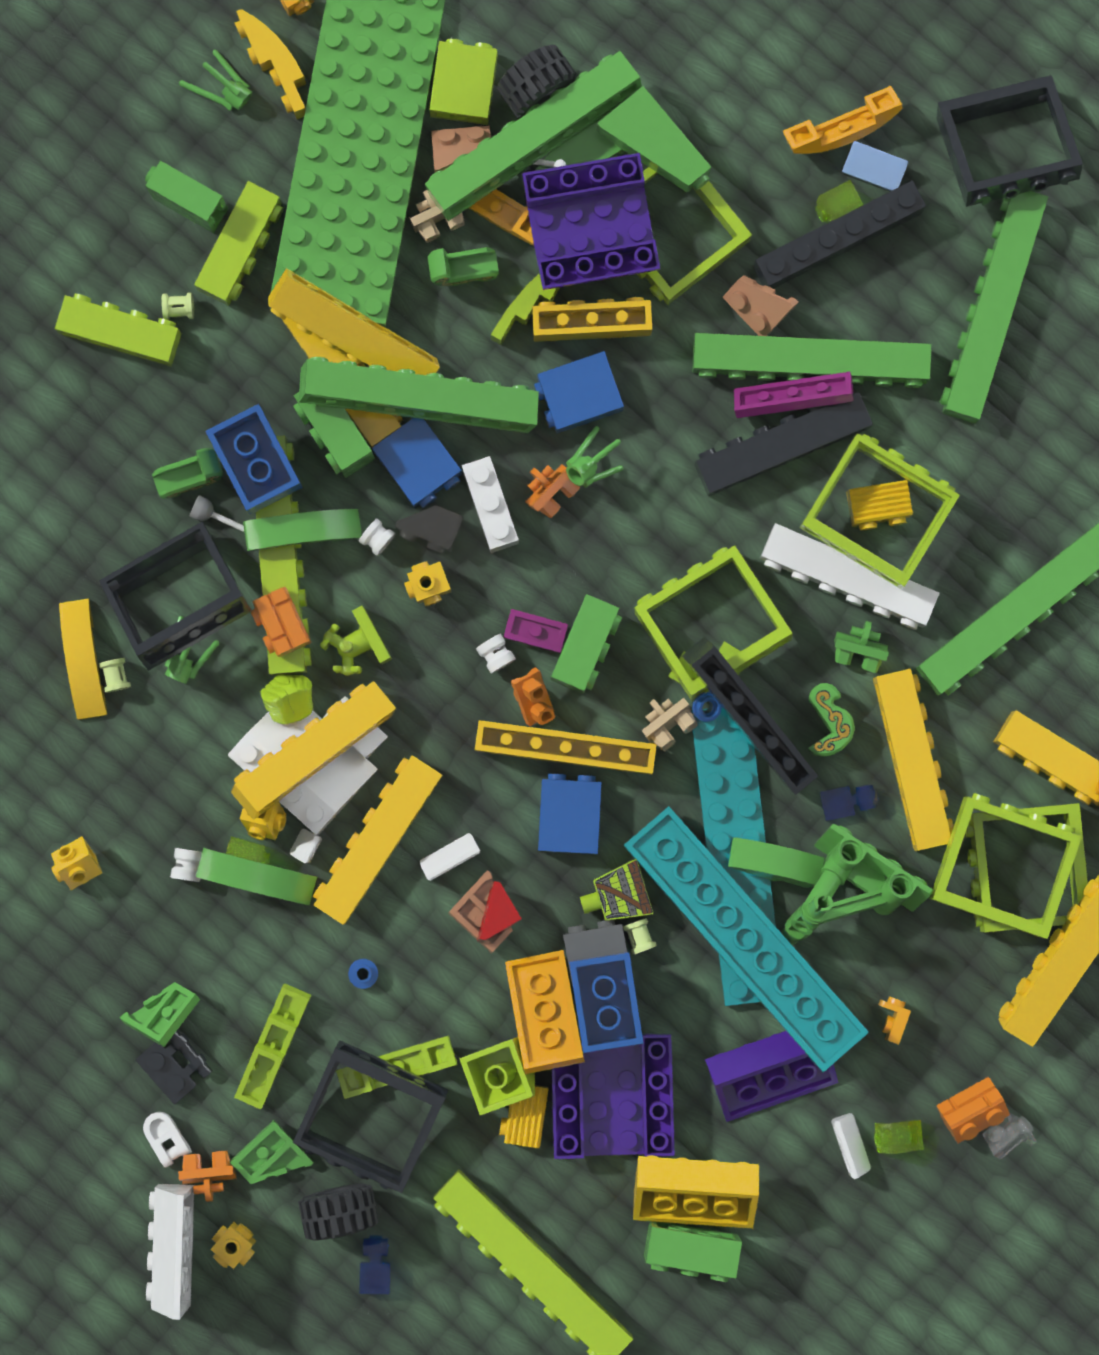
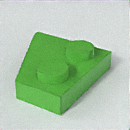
[120,982,200,1047]
[230,1119,314,1184]

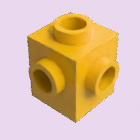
[404,561,451,606]
[239,801,286,840]
[51,836,102,890]
[211,1222,256,1269]

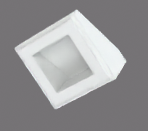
[290,829,322,864]

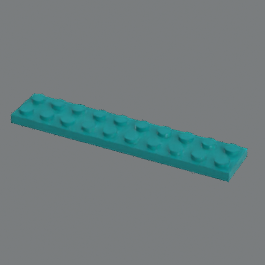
[691,707,776,1006]
[624,806,869,1073]

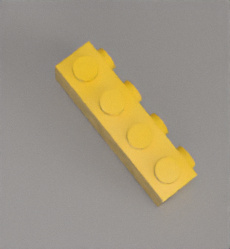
[532,297,652,342]

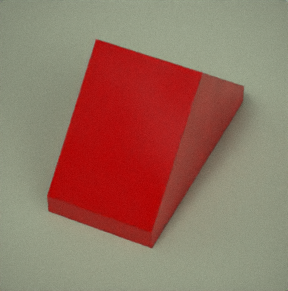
[477,881,522,943]

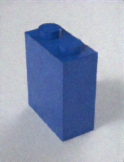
[534,351,624,434]
[372,418,462,508]
[538,774,602,854]

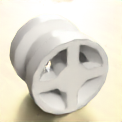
[359,519,395,556]

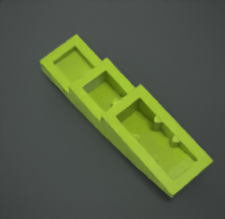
[491,274,560,345]
[234,983,311,1109]

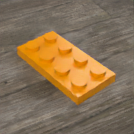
[505,950,585,1074]

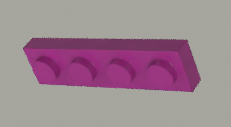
[734,372,853,418]

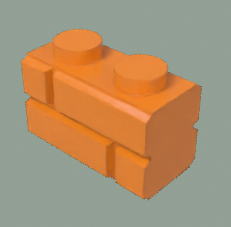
[251,587,312,657]
[936,1077,1010,1144]

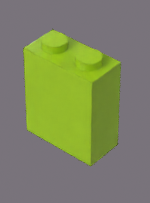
[429,39,498,125]

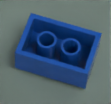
[205,404,303,515]
[569,952,643,1053]

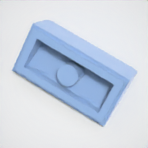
[841,141,908,191]

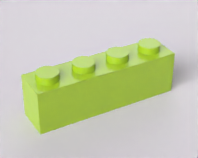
[194,181,283,306]
[55,293,182,367]

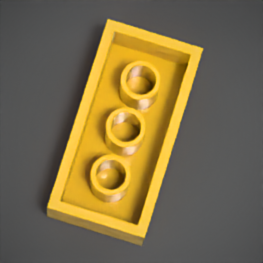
[633,1155,759,1229]

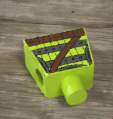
[579,859,653,920]

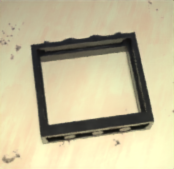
[936,75,1083,207]
[99,522,252,671]
[293,1040,449,1193]

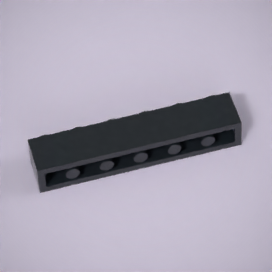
[753,180,926,289]
[694,392,873,497]
[682,637,818,795]

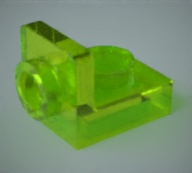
[874,1119,924,1154]

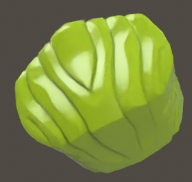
[261,674,313,724]

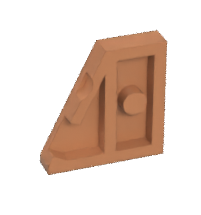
[431,126,491,172]
[723,276,799,336]
[448,870,513,954]

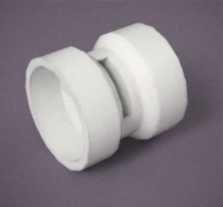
[476,633,516,674]
[170,848,202,882]

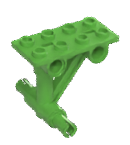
[781,824,933,945]

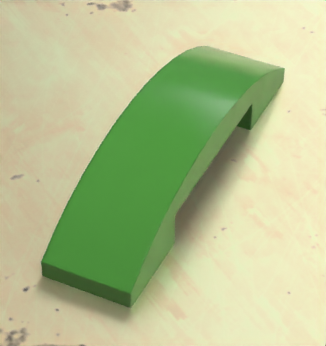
[243,509,362,551]
[196,848,317,905]

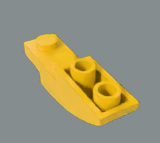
[235,9,306,119]

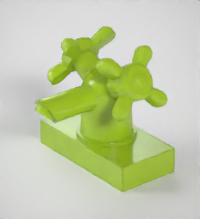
[320,606,392,676]

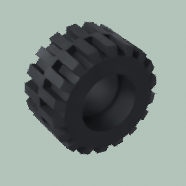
[497,44,577,119]
[298,1183,379,1241]

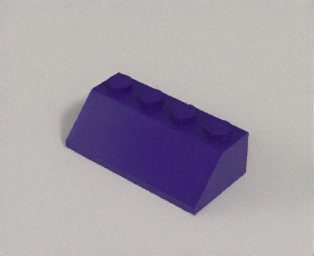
[705,1031,839,1122]

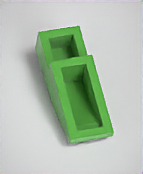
[728,837,824,888]

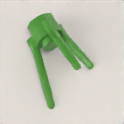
[179,50,253,111]
[566,426,623,488]
[165,616,219,684]

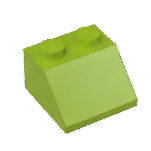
[459,1037,535,1115]

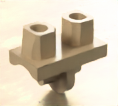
[410,190,465,243]
[642,698,698,751]

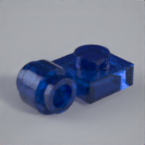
[819,784,879,821]
[359,1235,391,1294]

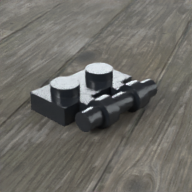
[135,1030,213,1105]

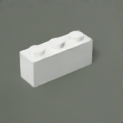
[462,456,519,553]

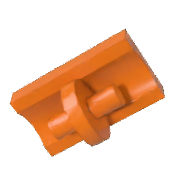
[525,464,580,518]
[511,667,555,727]
[178,1151,237,1202]

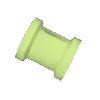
[162,292,194,320]
[99,658,131,693]
[623,918,657,955]

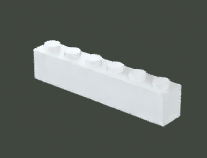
[760,523,940,630]

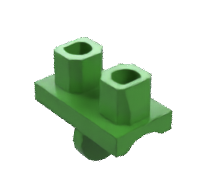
[834,621,889,673]

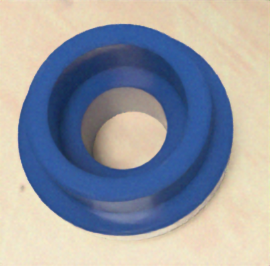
[692,692,722,722]
[348,959,378,989]

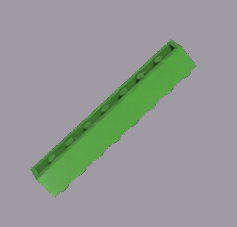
[425,51,642,221]
[940,191,1049,424]
[692,333,931,388]
[299,357,539,433]
[916,523,1099,696]

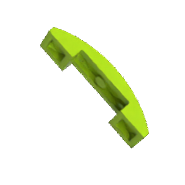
[336,1035,457,1099]

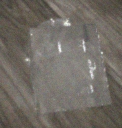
[982,1112,1037,1159]

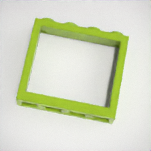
[637,167,752,305]
[799,433,960,589]
[634,546,793,702]
[929,793,1082,939]
[965,803,1088,932]

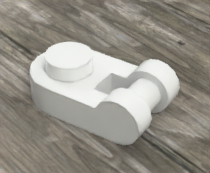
[143,1112,192,1168]

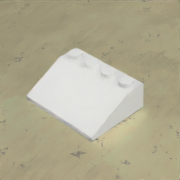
[228,711,378,835]
[146,1184,194,1320]

